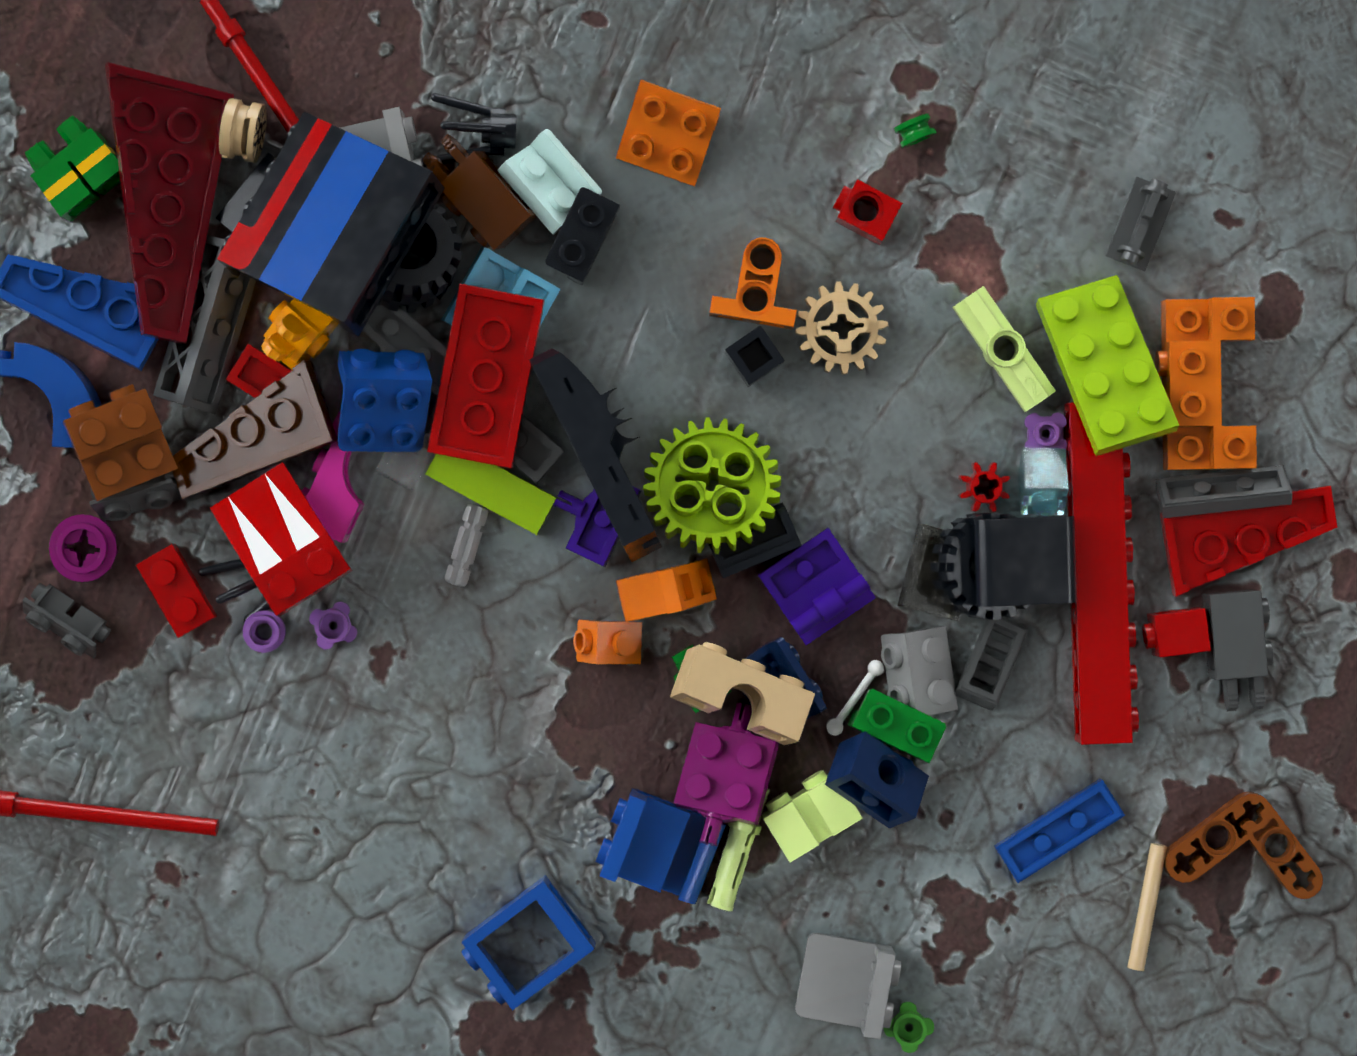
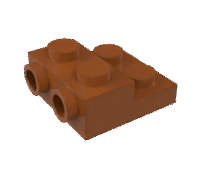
[63,384,178,501]

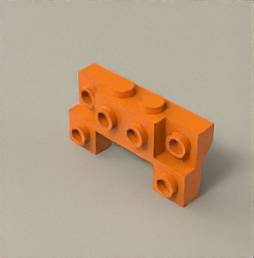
[1155,297,1257,470]

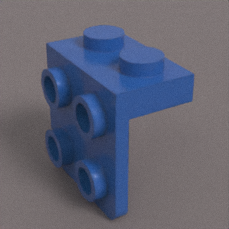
[337,349,432,452]

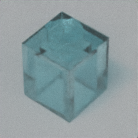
[1018,448,1069,516]

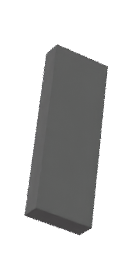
[1156,465,1292,518]

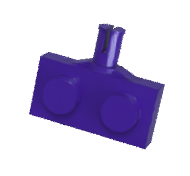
[554,486,642,567]

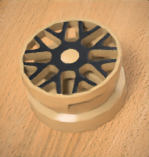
[219,98,267,163]

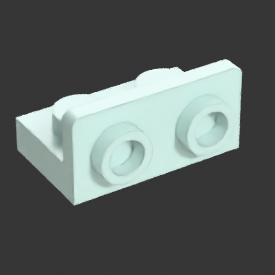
[497,129,602,235]

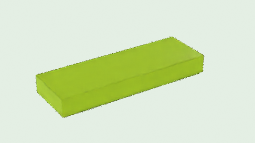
[425,454,557,535]

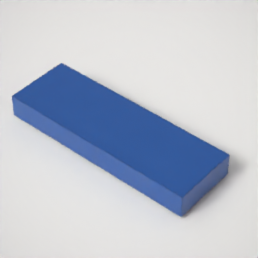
[994,778,1125,883]

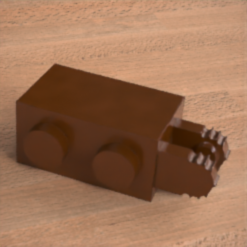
[422,134,537,250]

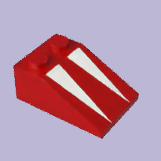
[210,462,353,617]

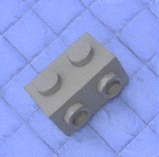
[881,626,958,716]

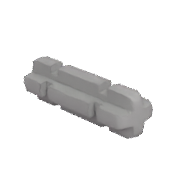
[445,504,488,587]

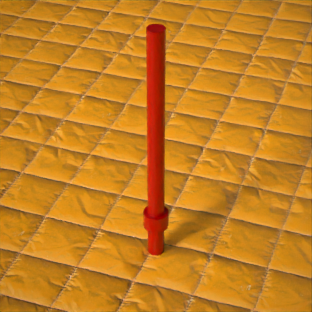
[200,0,299,133]
[0,790,219,836]

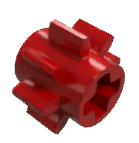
[958,462,1010,512]

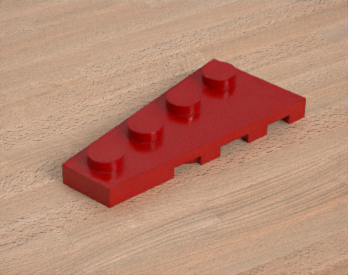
[1160,485,1338,597]

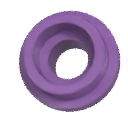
[243,610,286,653]

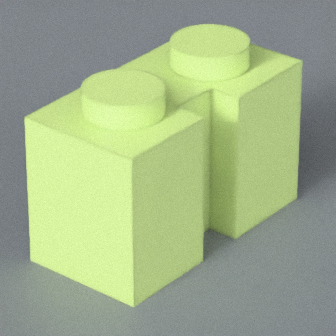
[762,770,863,863]

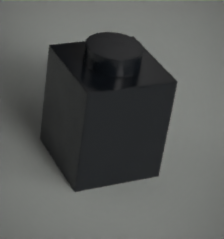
[724,325,785,387]

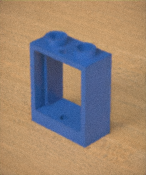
[461,875,596,1011]

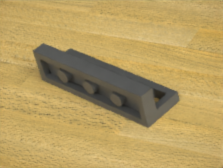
[153,235,256,414]

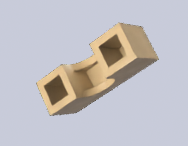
[670,642,815,745]

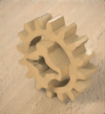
[795,281,888,375]

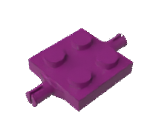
[674,703,779,846]

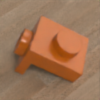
[573,619,642,664]

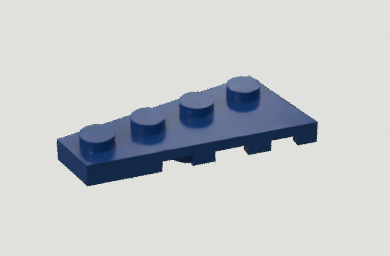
[0,254,159,371]

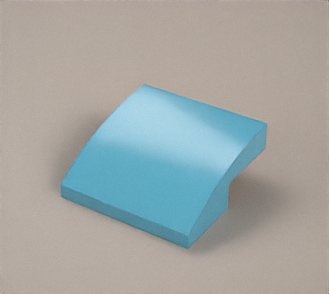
[441,246,560,326]

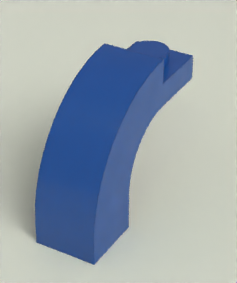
[0,342,101,448]

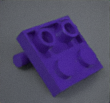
[758,527,876,645]

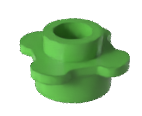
[883,1002,934,1053]

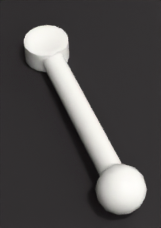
[826,660,884,736]

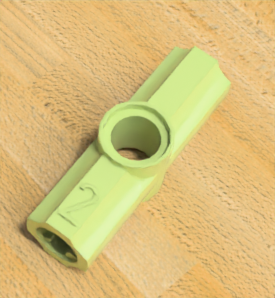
[952,286,1056,412]

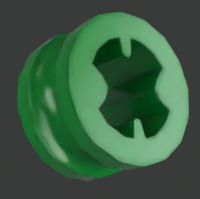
[894,113,937,149]

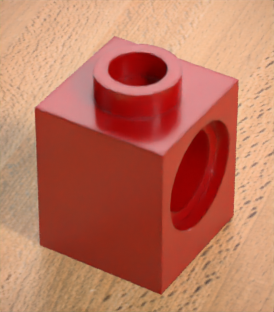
[833,179,903,245]
[1142,607,1211,658]

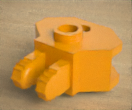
[261,299,338,371]

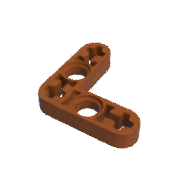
[1164,791,1323,899]

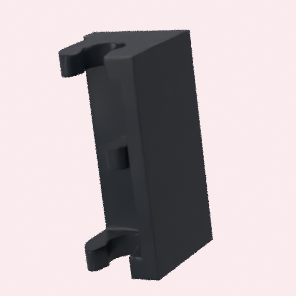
[708,502,802,578]

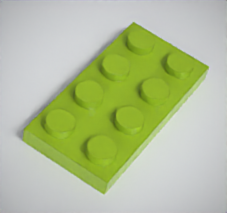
[1036,275,1179,456]

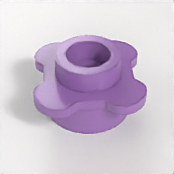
[1024,413,1067,455]
[309,602,357,649]

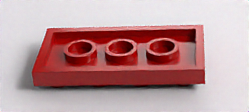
[427,283,545,468]

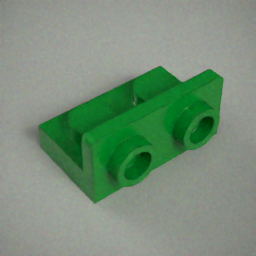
[848,689,946,763]

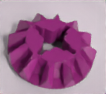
[49,514,118,582]

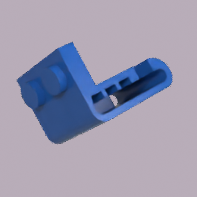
[595,788,726,904]

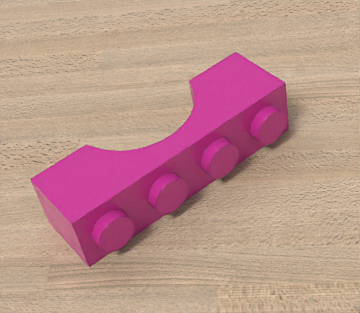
[302,410,365,543]

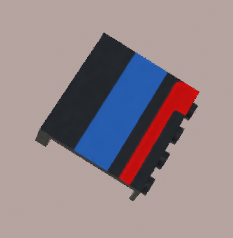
[217,112,445,337]

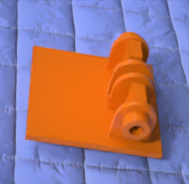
[616,80,721,187]

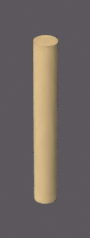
[1127,843,1168,971]

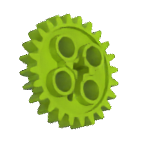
[643,417,781,554]

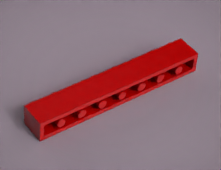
[1064,402,1139,745]

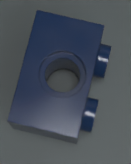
[825,731,929,829]

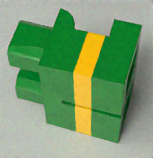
[25,116,121,222]

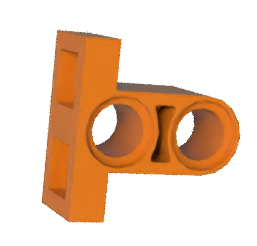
[709,237,797,330]
[616,559,717,622]

